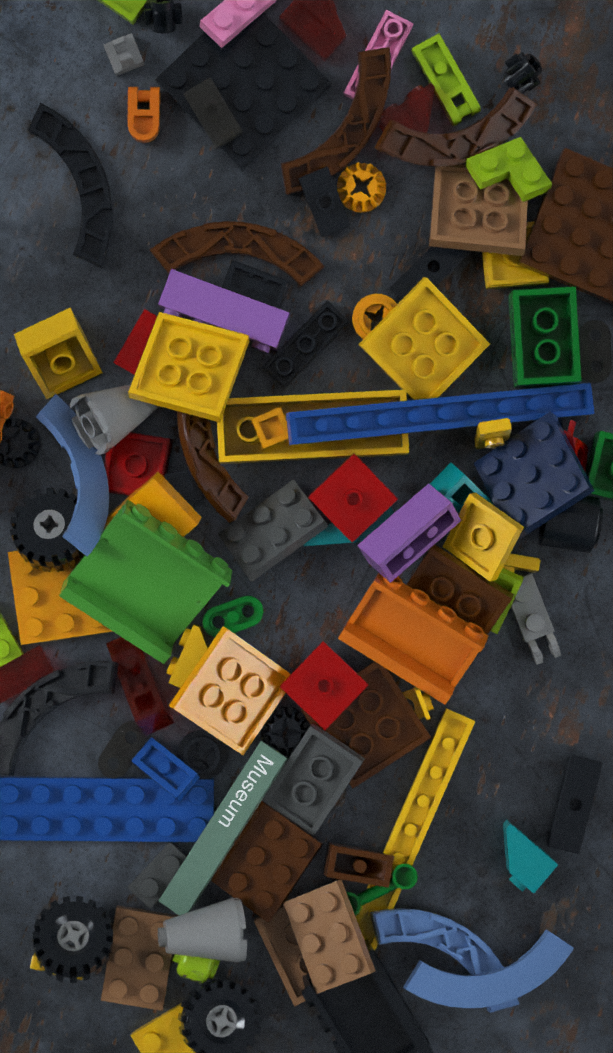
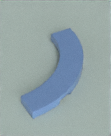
[36,394,109,556]
[370,908,519,1013]
[403,930,574,1008]

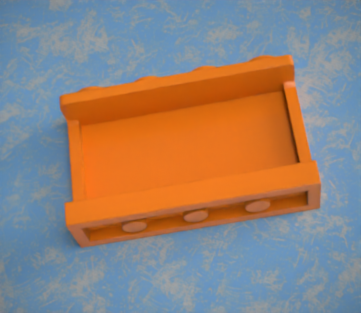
[338,573,489,705]

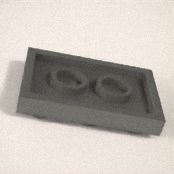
[218,479,328,582]
[262,723,365,837]

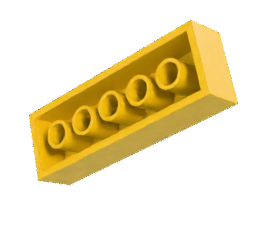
[217,389,409,464]

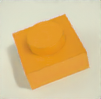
[251,407,289,449]

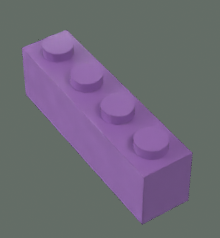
[158,269,290,353]

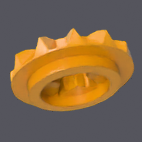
[337,162,386,213]
[352,294,397,339]

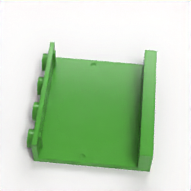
[59,500,232,664]

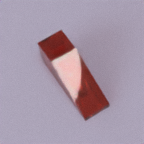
[106,637,174,736]

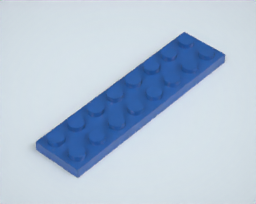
[0,776,214,842]

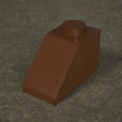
[323,842,394,888]

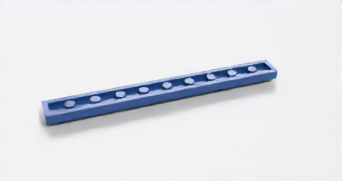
[286,383,594,445]

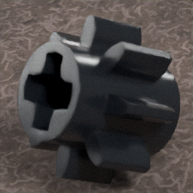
[144,0,182,34]
[503,52,542,93]

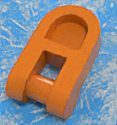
[128,87,161,143]

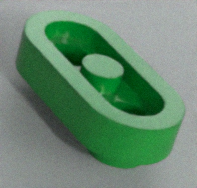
[202,595,264,637]

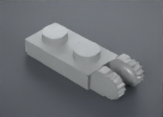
[511,573,561,665]

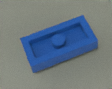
[131,737,200,801]

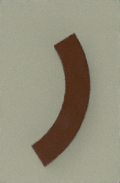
[281,47,391,195]
[374,88,538,166]
[150,221,325,287]
[177,411,249,523]

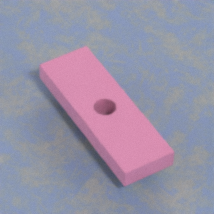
[344,10,414,100]

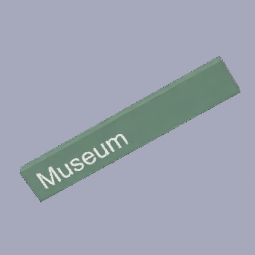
[159,741,289,915]

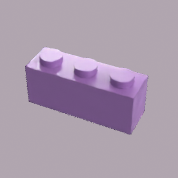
[357,483,462,583]

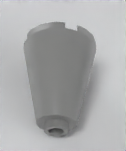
[70,384,159,455]
[158,898,247,963]

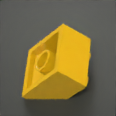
[14,307,103,399]

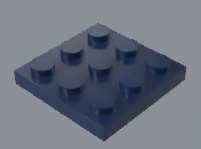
[474,411,595,541]

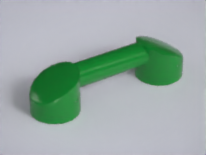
[347,864,418,917]

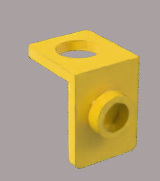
[402,687,434,720]

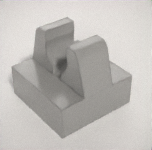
[103,33,145,76]

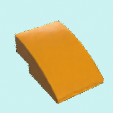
[103,472,202,537]

